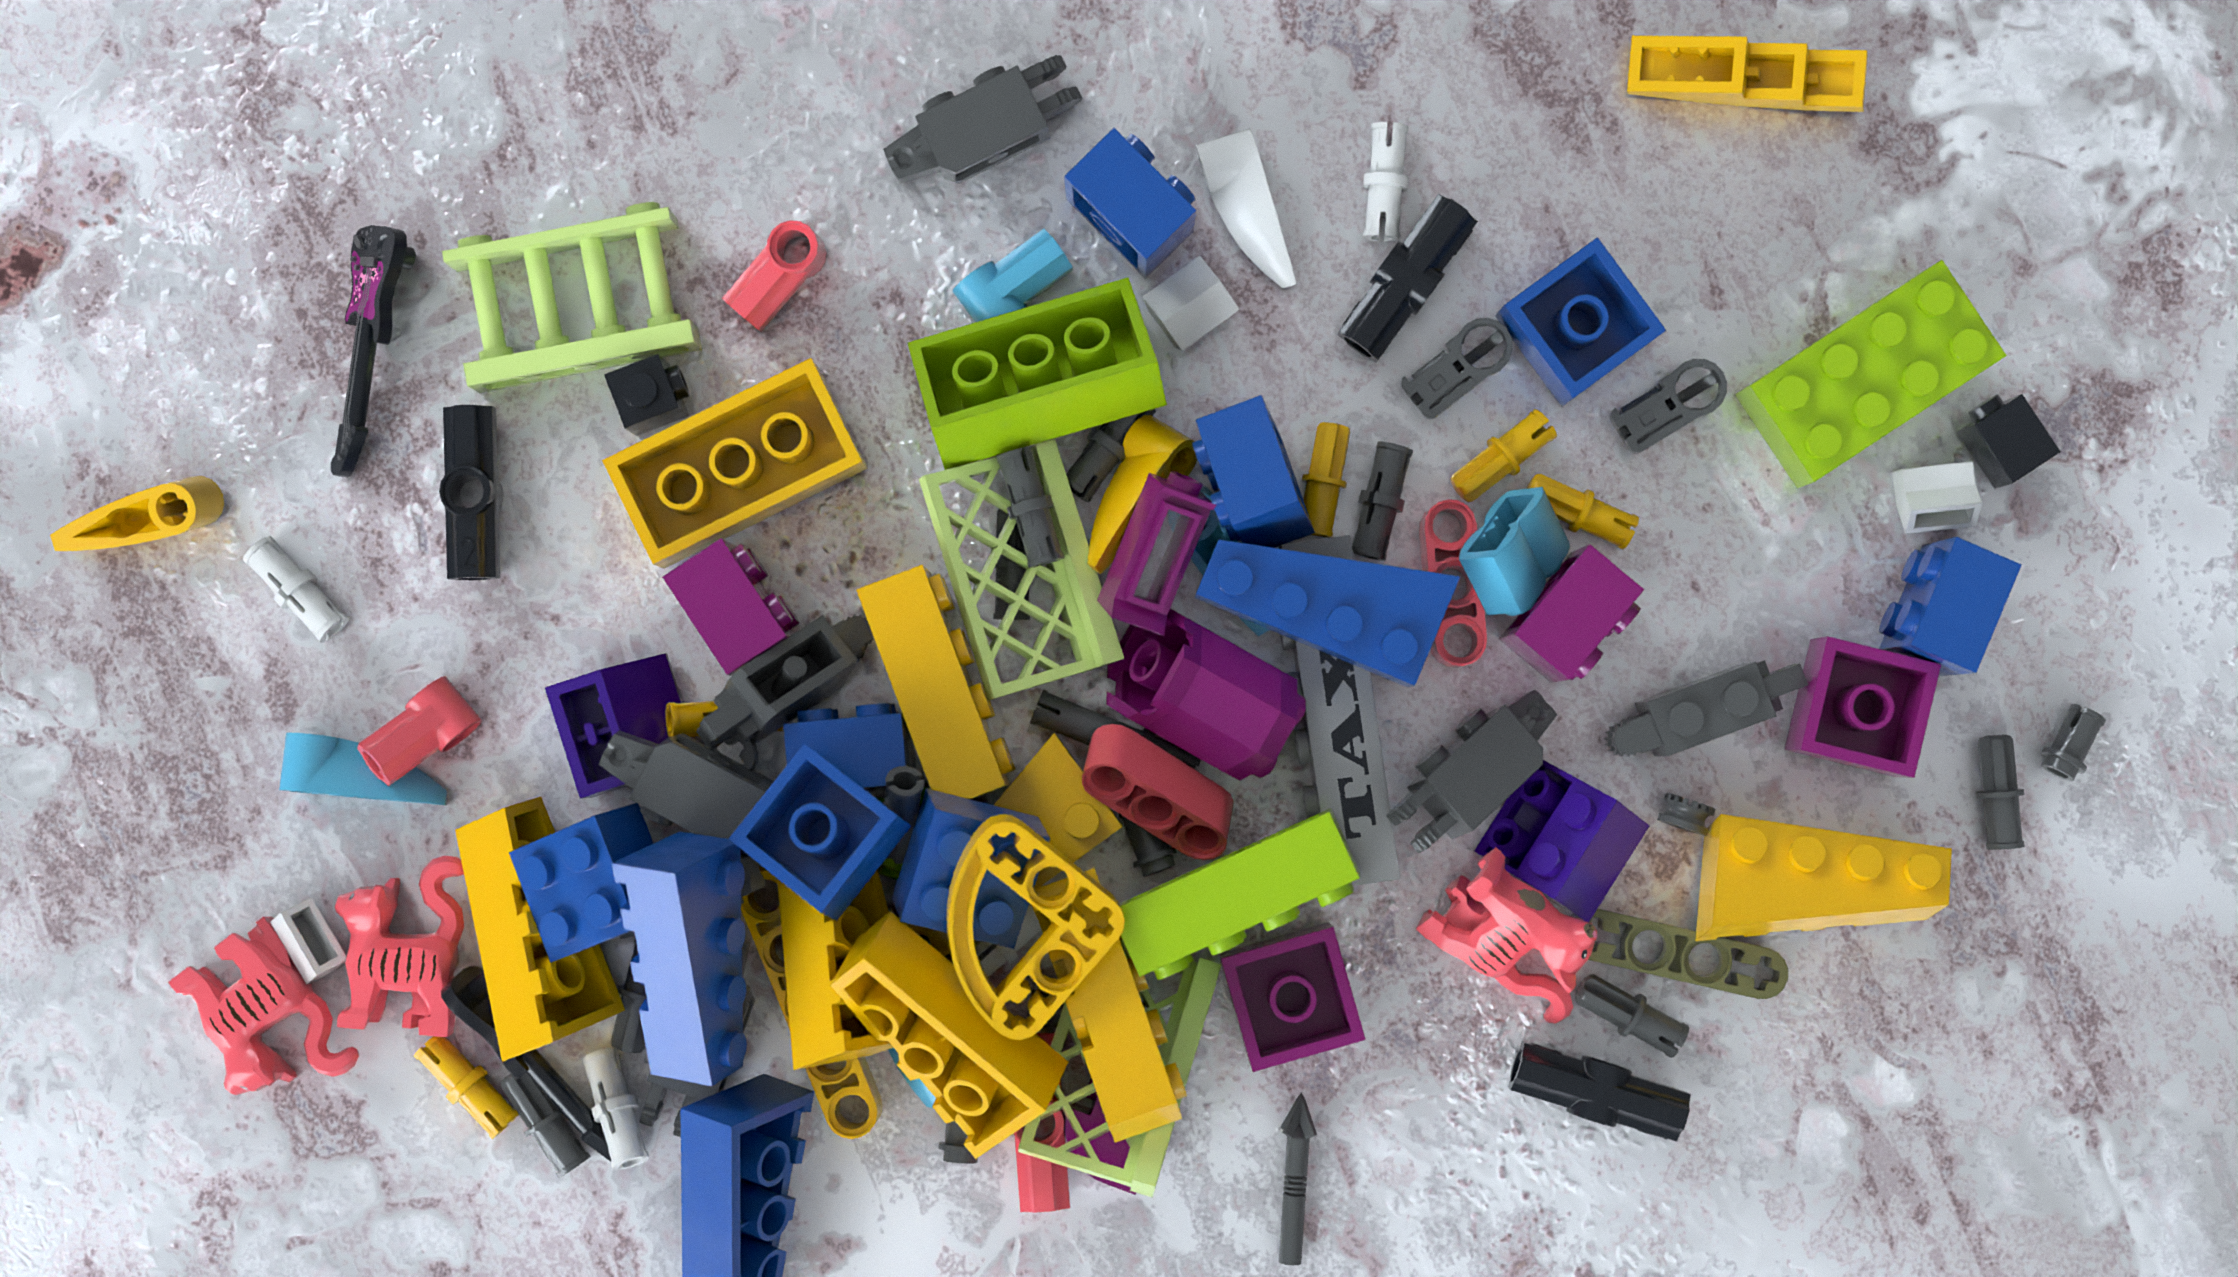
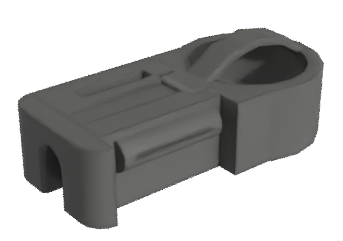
[1401,318,1513,419]
[1609,359,1727,454]

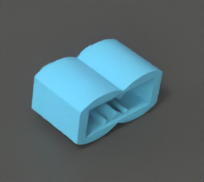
[1459,487,1570,616]

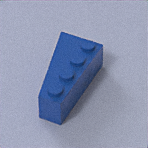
[1194,540,1460,687]
[612,831,747,1086]
[681,1074,814,1277]

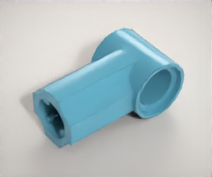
[952,228,1073,322]

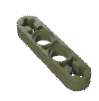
[1571,908,1788,999]

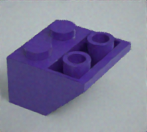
[544,653,694,799]
[1474,760,1650,922]

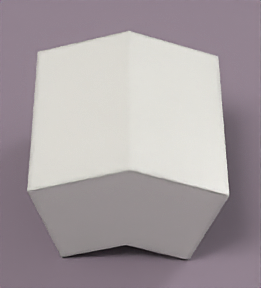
[1142,255,1240,351]
[1892,461,1983,534]
[270,897,347,984]

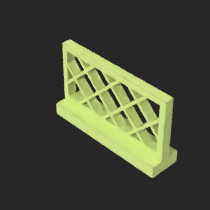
[919,439,1124,701]
[1018,940,1222,1198]

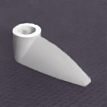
[1196,128,1297,288]

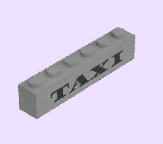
[1278,535,1400,886]

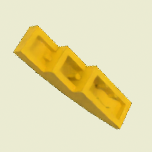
[1627,35,1868,112]

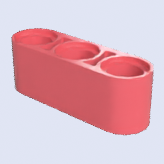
[1419,499,1487,668]
[1082,724,1234,860]

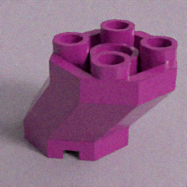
[1106,608,1306,781]

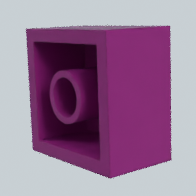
[662,538,800,676]
[1499,544,1644,683]
[1784,636,1941,778]
[1218,922,1366,1072]

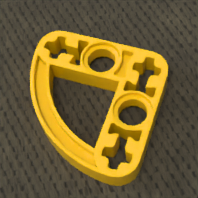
[947,814,1125,1040]

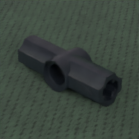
[1337,193,1478,363]
[439,405,504,581]
[1508,1041,1691,1142]

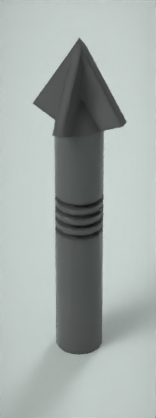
[1279,1092,1317,1265]

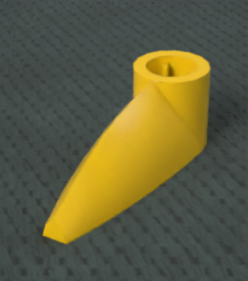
[1087,415,1197,575]
[50,475,224,551]

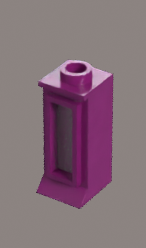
[1097,471,1216,636]

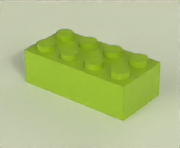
[1734,260,2007,489]
[907,277,1167,470]
[1119,808,1360,980]

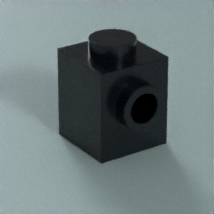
[604,354,690,436]
[1957,394,2061,489]

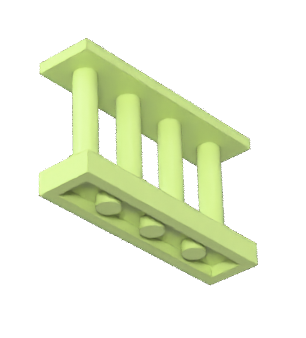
[442,202,702,393]

